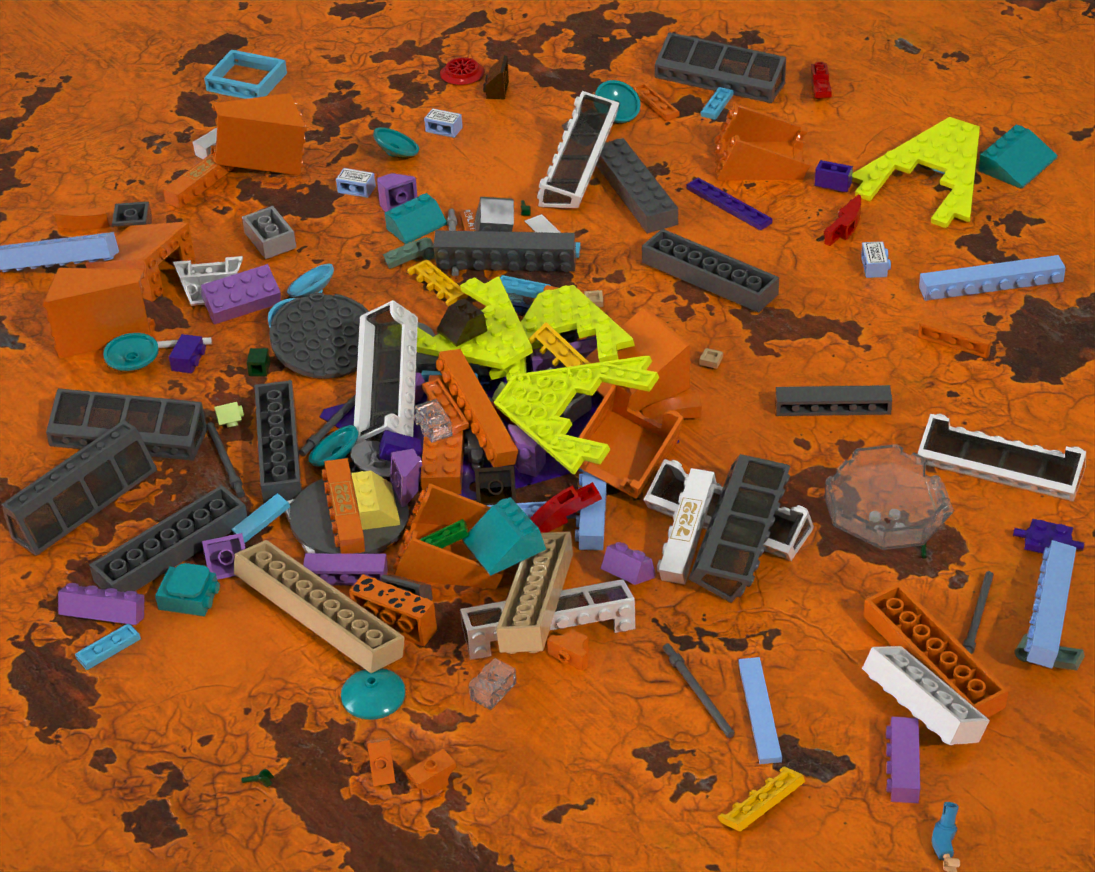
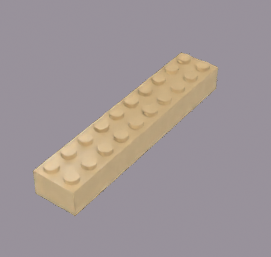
[496,532,573,654]
[234,540,405,673]

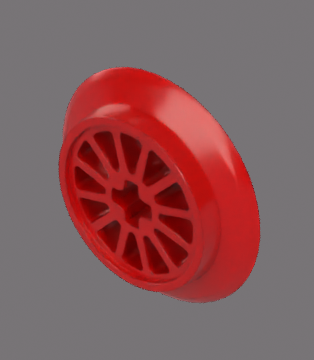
[440,57,485,85]

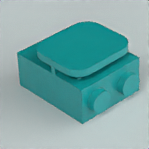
[155,563,220,616]

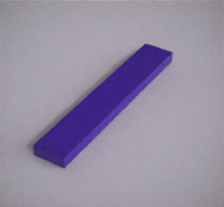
[687,177,772,231]

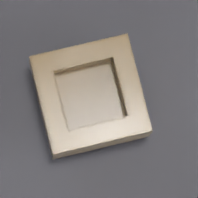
[584,290,603,307]
[699,348,723,369]

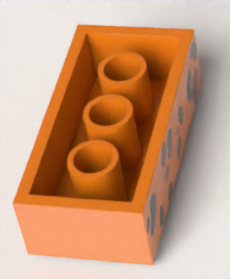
[349,574,437,647]

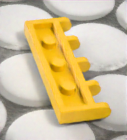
[407,259,468,307]
[528,322,591,367]
[718,767,805,832]

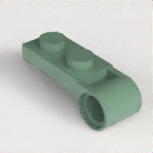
[383,237,435,269]
[1015,633,1085,670]

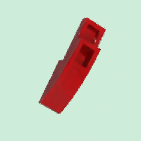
[811,62,832,98]
[824,194,861,246]
[530,482,602,533]

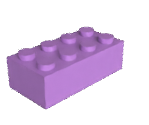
[201,264,281,324]

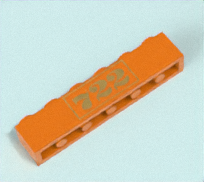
[163,154,235,209]
[321,458,365,554]

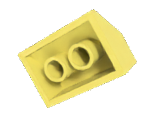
[352,471,400,530]

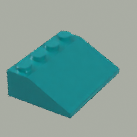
[978,125,1058,189]
[462,497,546,576]

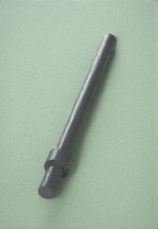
[299,394,356,456]
[207,422,245,498]
[962,571,994,654]
[663,643,735,738]

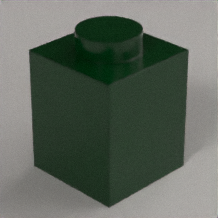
[247,348,270,376]

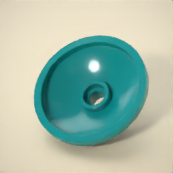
[594,80,641,123]
[373,127,419,157]
[103,333,159,371]
[308,425,359,467]
[341,668,406,720]

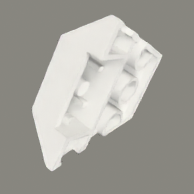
[173,256,243,306]

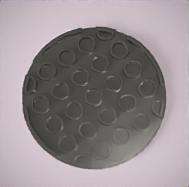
[269,293,369,379]
[290,473,409,554]

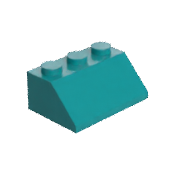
[385,193,447,244]

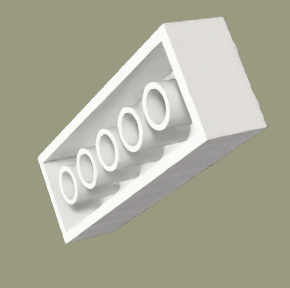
[862,646,990,745]

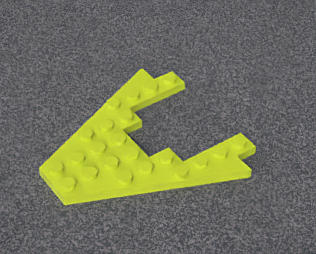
[852,117,980,228]
[384,277,533,370]
[489,285,635,383]
[494,356,659,475]

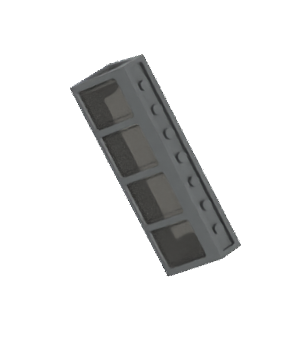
[655,32,786,103]
[46,388,207,461]
[1,420,157,556]
[689,454,790,603]

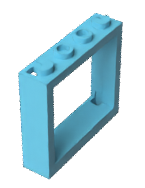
[204,49,287,99]

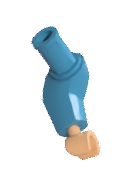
[931,802,960,872]

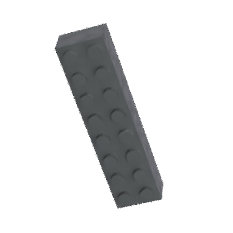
[593,138,678,233]
[642,229,779,312]
[433,230,576,272]
[255,380,302,503]
[89,485,247,592]

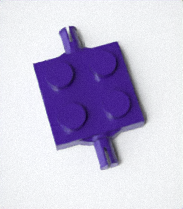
[1013,519,1085,553]

